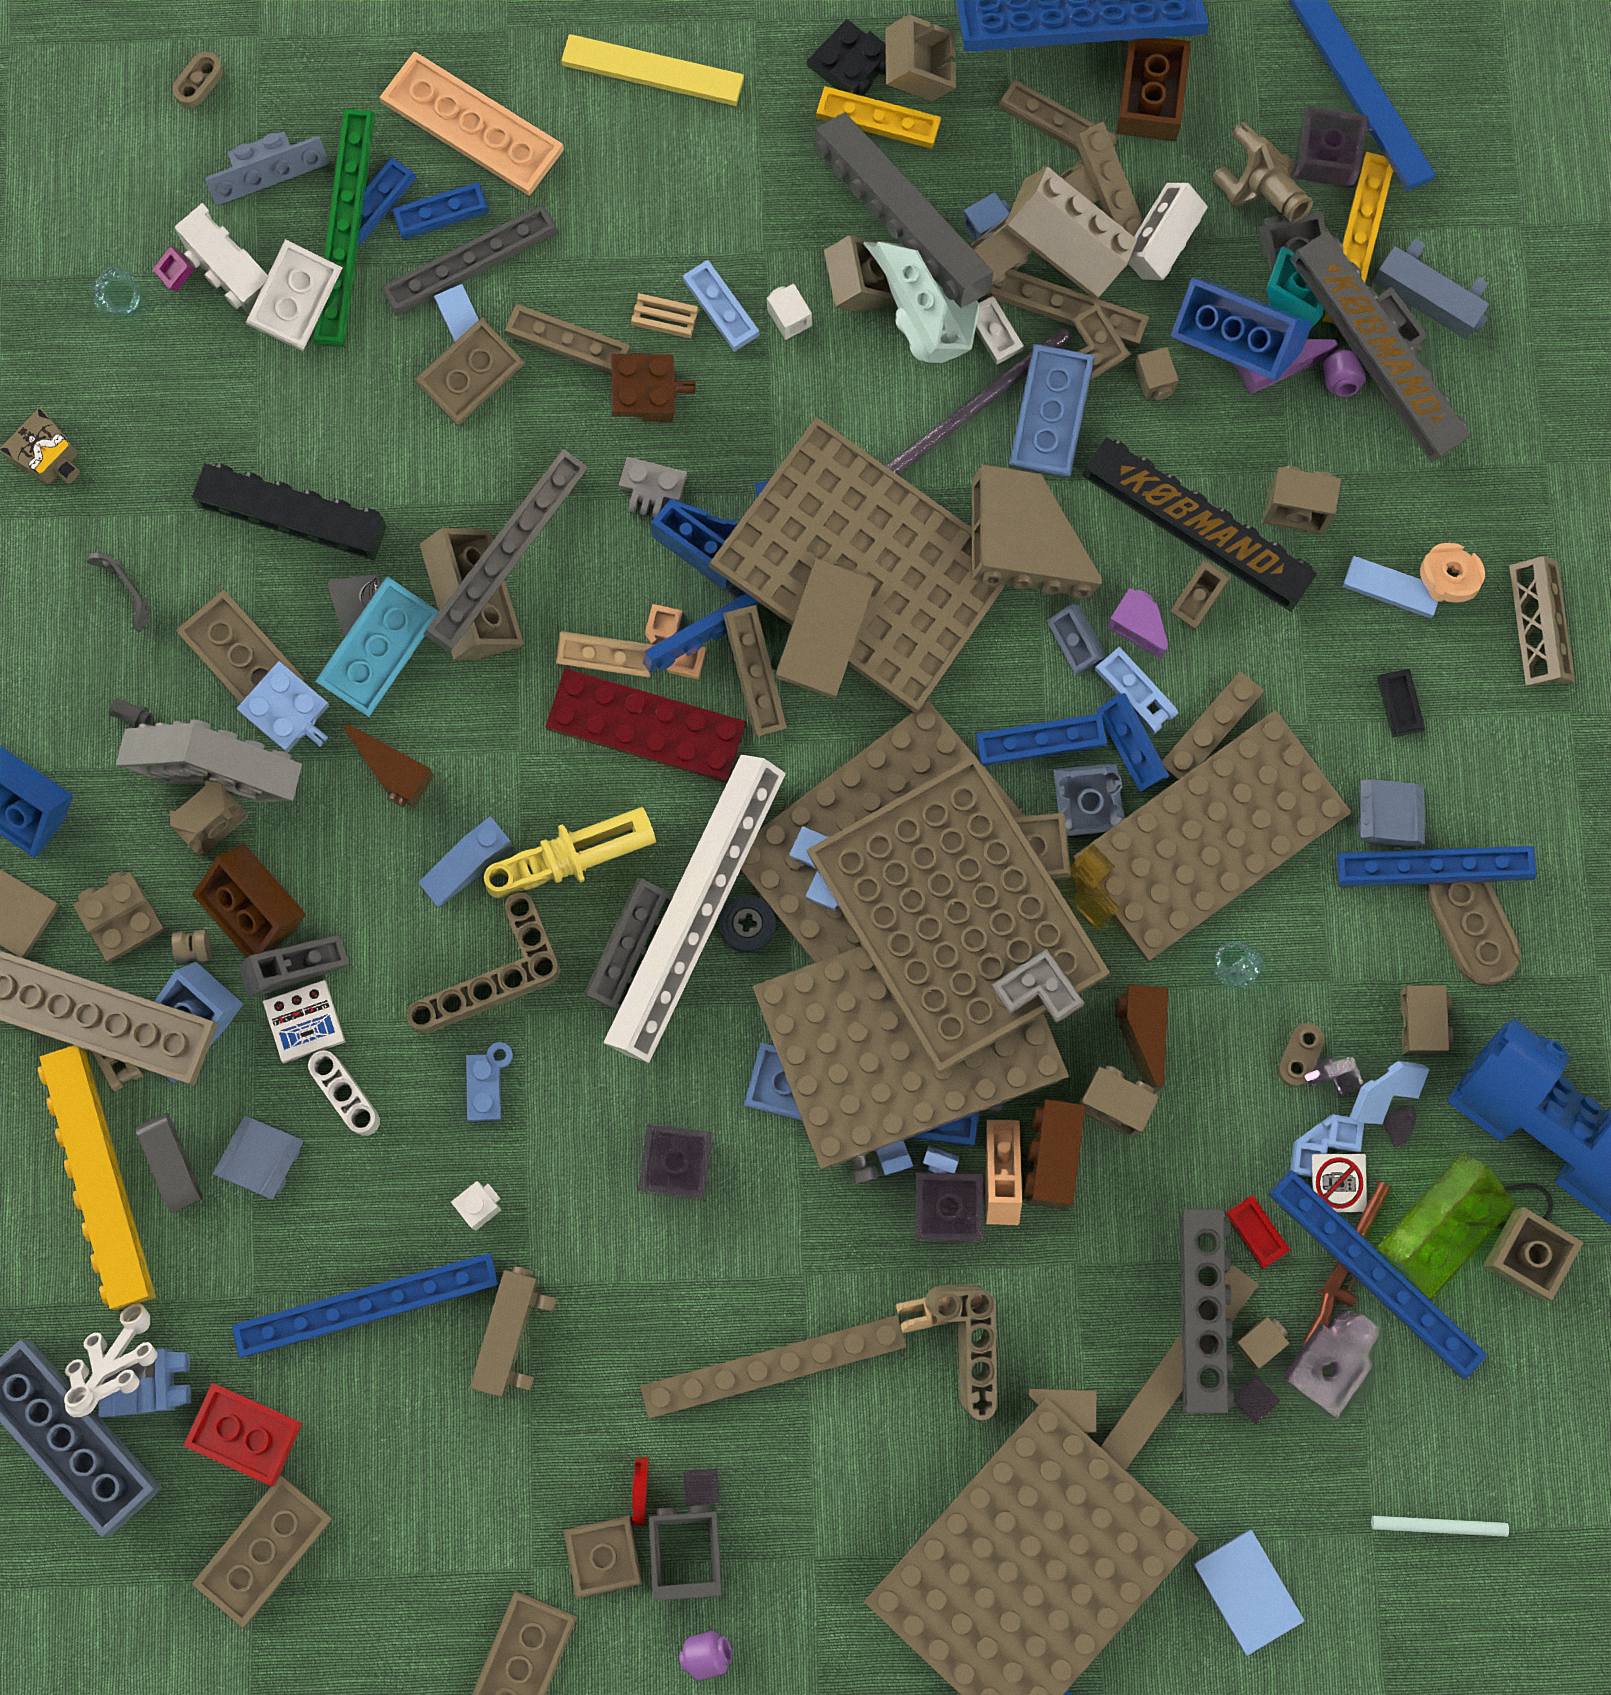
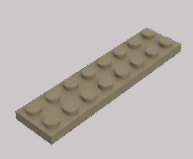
[0,951,218,1086]

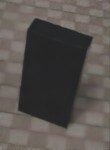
[1377,669,1425,737]

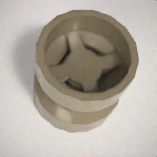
[172,929,211,965]

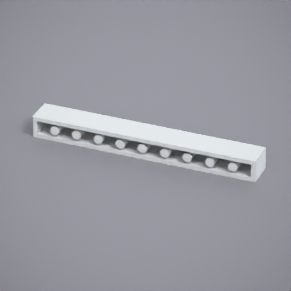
[604,755,786,1063]

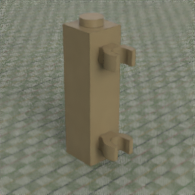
[470,1266,557,1397]

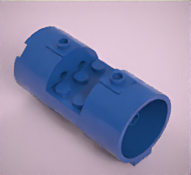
[1447,1017,1611,1224]

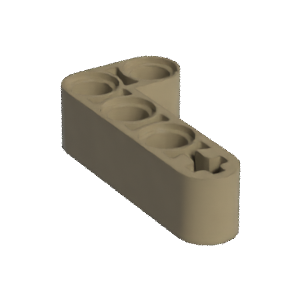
[925,1284,997,1421]

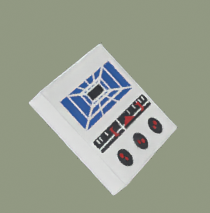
[263,980,346,1063]

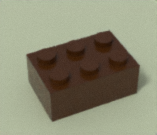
[1116,38,1191,142]
[1023,1100,1085,1210]

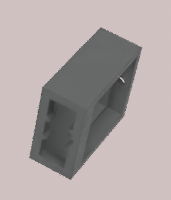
[649,1505,723,1601]

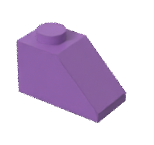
[1107,588,1168,659]

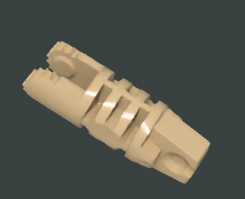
[896,1294,982,1333]

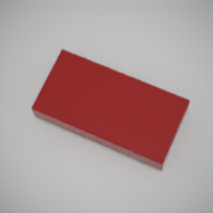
[1224,1195,1290,1269]

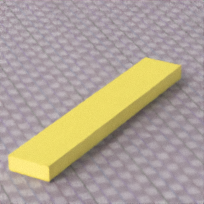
[561,34,744,106]

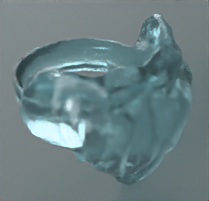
[92,267,140,315]
[1212,941,1263,988]

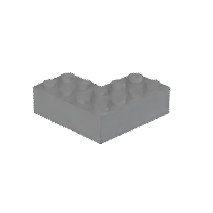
[116,720,302,802]

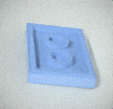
[1192,1529,1305,1656]

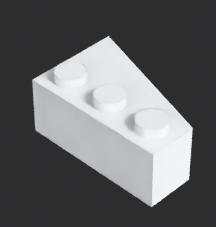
[174,203,268,314]

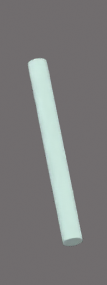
[1371,1516,1509,1537]

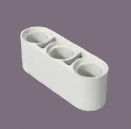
[308,1051,380,1136]

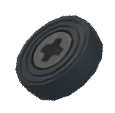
[719,895,776,953]

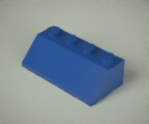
[1170,277,1313,381]
[0,746,73,858]

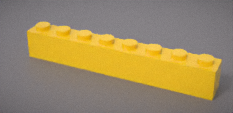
[38,1045,156,1310]

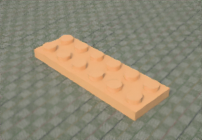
[379,51,564,196]

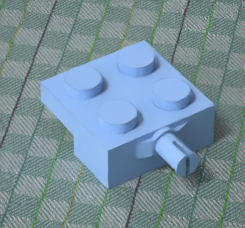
[236,661,329,753]

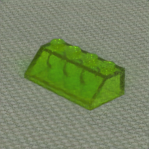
[1376,1152,1516,1301]

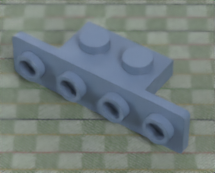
[205,131,329,205]

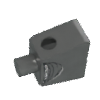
[327,574,402,638]

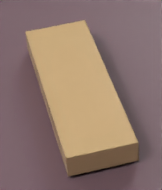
[556,631,654,677]

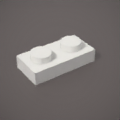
[975,296,1024,365]

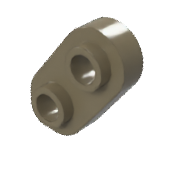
[172,52,223,108]
[1278,1023,1324,1087]

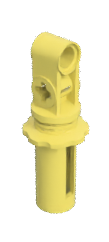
[484,807,656,898]

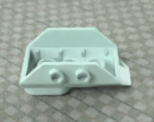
[863,242,980,363]

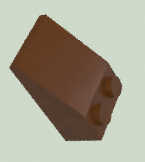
[1115,985,1169,1094]

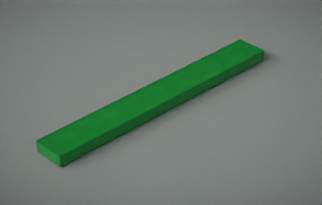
[313,109,375,347]

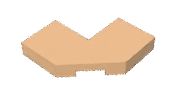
[645,604,706,680]

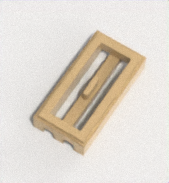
[631,293,698,339]

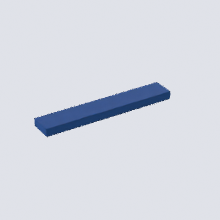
[1337,846,1536,887]

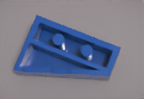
[651,499,738,591]

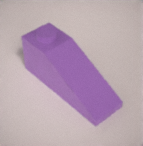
[1233,339,1337,395]

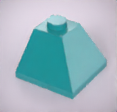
[1266,246,1324,330]

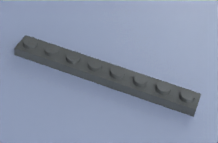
[423,449,588,653]

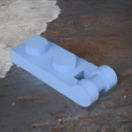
[1095,647,1178,734]

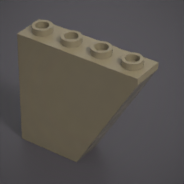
[972,464,1102,599]

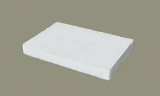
[246,239,342,351]

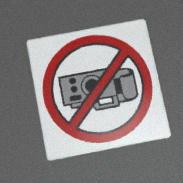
[1312,1154,1367,1212]

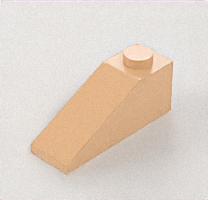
[986,1120,1022,1225]

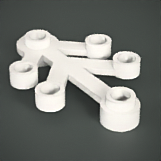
[64,1303,158,1417]

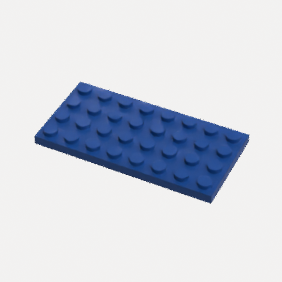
[955,0,1208,52]

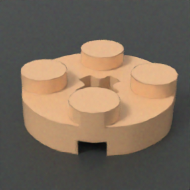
[1420,543,1485,603]

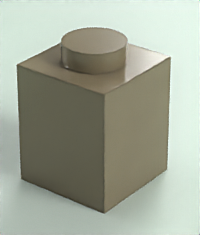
[1134,347,1179,400]
[1232,1317,1290,1370]

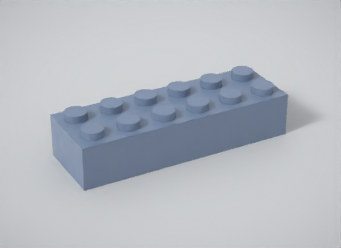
[0,1339,162,1537]

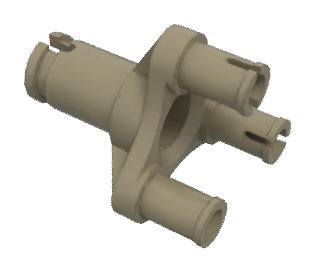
[1212,122,1313,223]

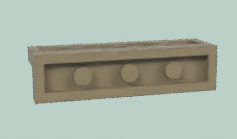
[1509,556,1575,687]

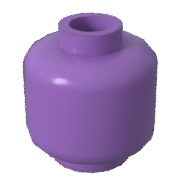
[1322,349,1365,397]
[679,1631,732,1681]

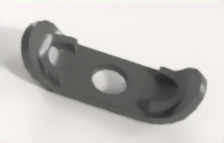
[86,551,152,632]

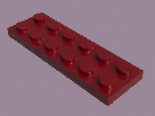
[545,668,746,783]

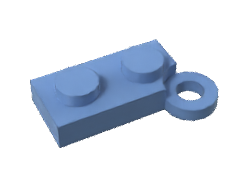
[466,1042,513,1122]

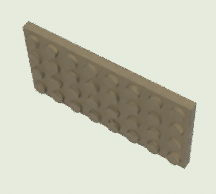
[1071,710,1352,962]

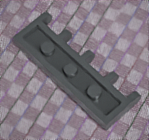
[583,878,674,1012]

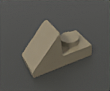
[1170,559,1231,629]

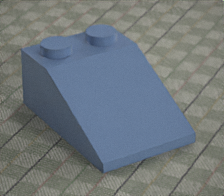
[154,962,243,1084]

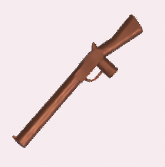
[1301,1180,1391,1349]

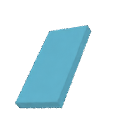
[315,576,439,717]

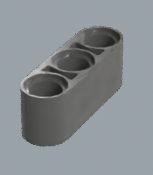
[135,1113,203,1213]

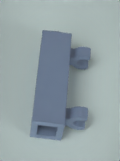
[1373,238,1489,340]

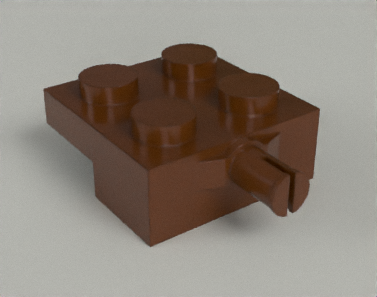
[611,354,696,422]

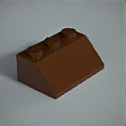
[192,844,306,958]

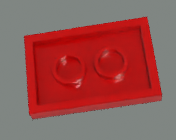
[183,1383,303,1486]

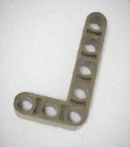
[406,892,560,1034]

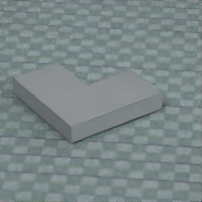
[991,949,1084,1023]

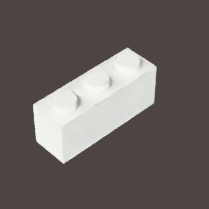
[1128,183,1208,280]

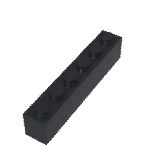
[192,463,387,561]

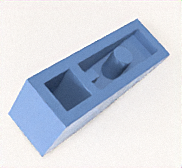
[418,816,514,908]

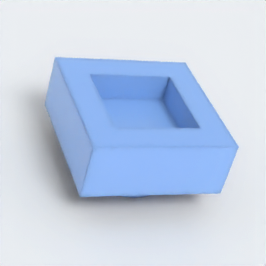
[923,1145,959,1175]

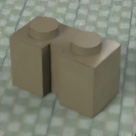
[1400,985,1453,1055]

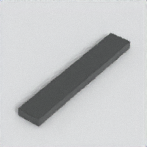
[381,204,558,316]

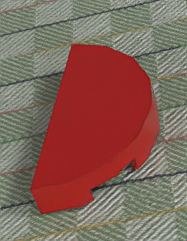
[632,1457,649,1526]

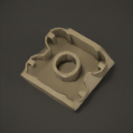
[170,780,248,856]

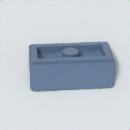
[1046,604,1108,675]

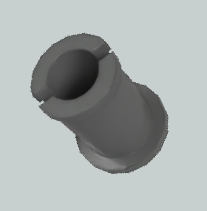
[108,697,152,728]

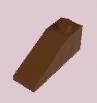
[344,723,434,808]

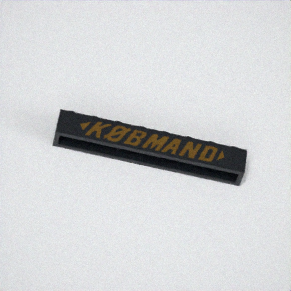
[1083,437,1317,612]

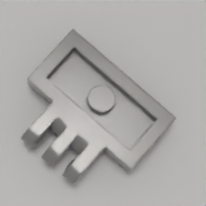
[619,457,687,518]

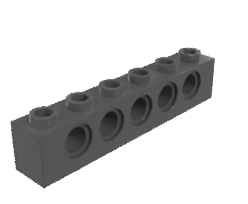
[1179,1208,1234,1414]

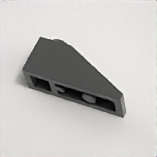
[239,935,349,998]

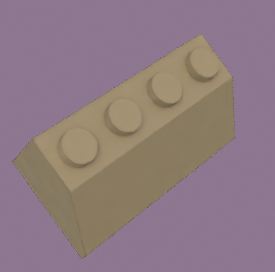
[1004,166,1137,299]
[419,528,524,660]

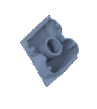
[1054,763,1124,836]
[1357,779,1425,848]
[213,1116,304,1200]

